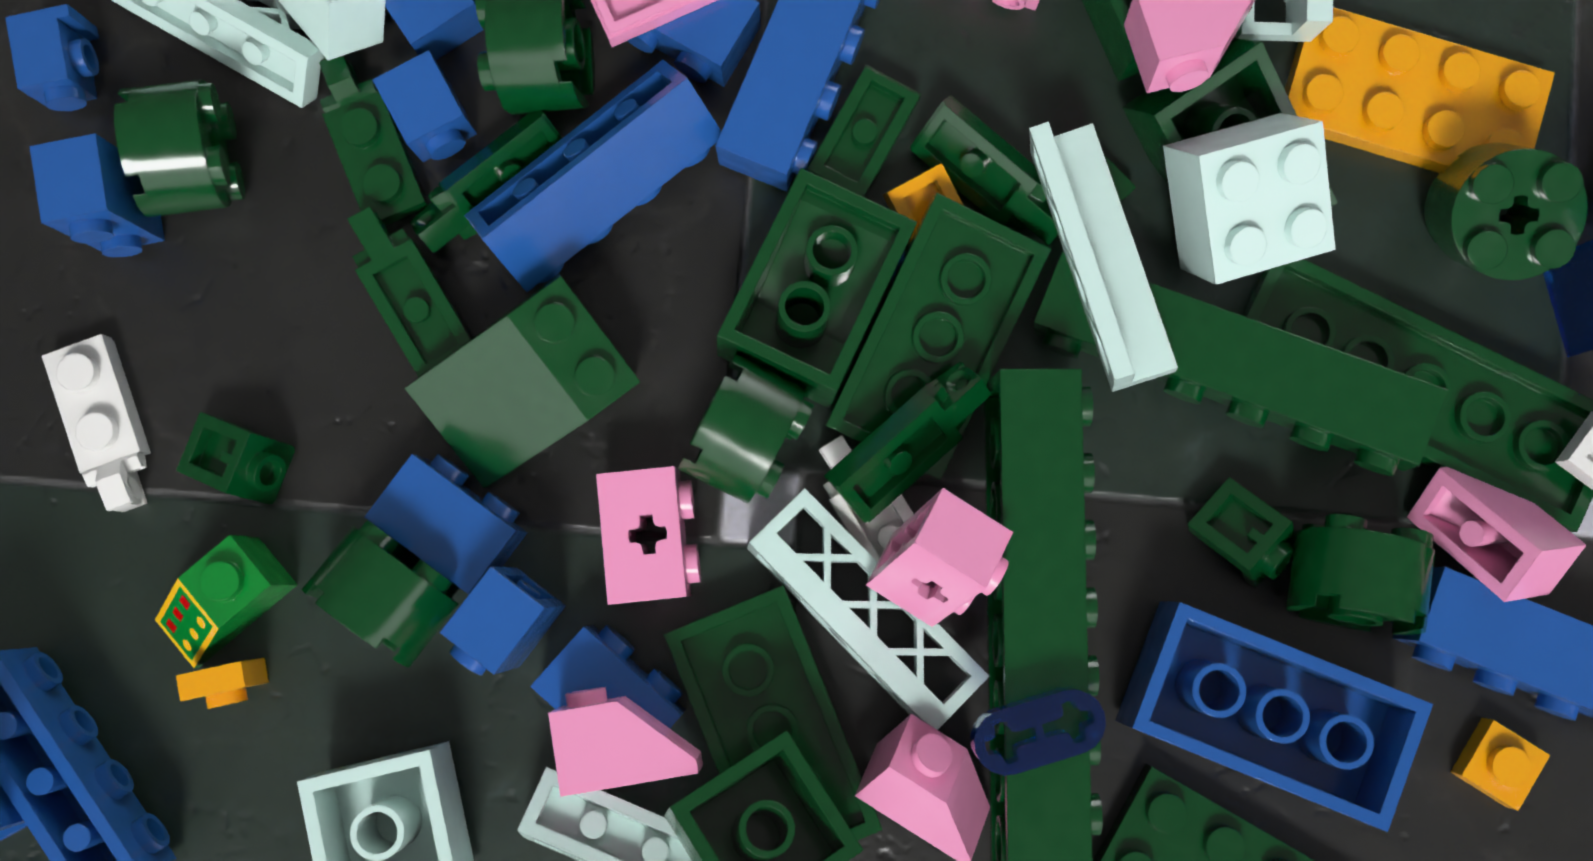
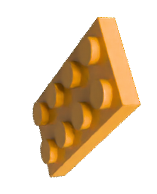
[1285,7,1555,173]

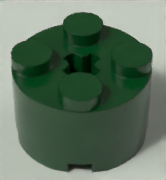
[475,0,595,115]
[114,79,245,217]
[1425,143,1588,280]
[677,353,814,504]
[1286,514,1435,635]
[302,520,460,668]

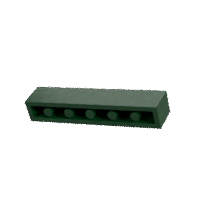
[1034,251,1449,476]

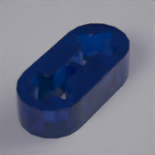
[970,687,1106,775]

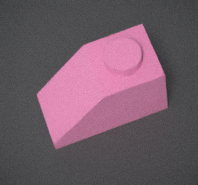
[1124,0,1255,93]
[1407,467,1586,602]
[548,687,703,797]
[854,714,990,861]

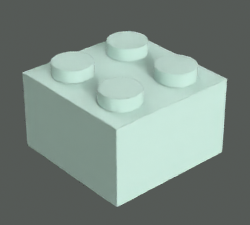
[1163,113,1335,284]
[297,741,474,861]

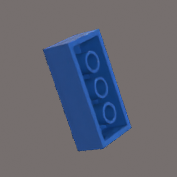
[1115,601,1433,832]

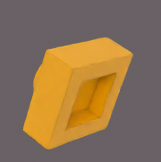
[882,163,964,245]
[176,658,269,709]
[1451,718,1550,811]

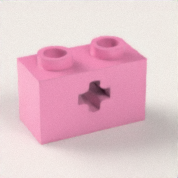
[596,466,701,605]
[866,488,1013,627]

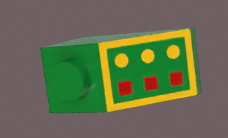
[155,535,298,668]

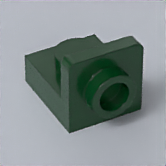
[176,412,295,505]
[1187,477,1295,588]

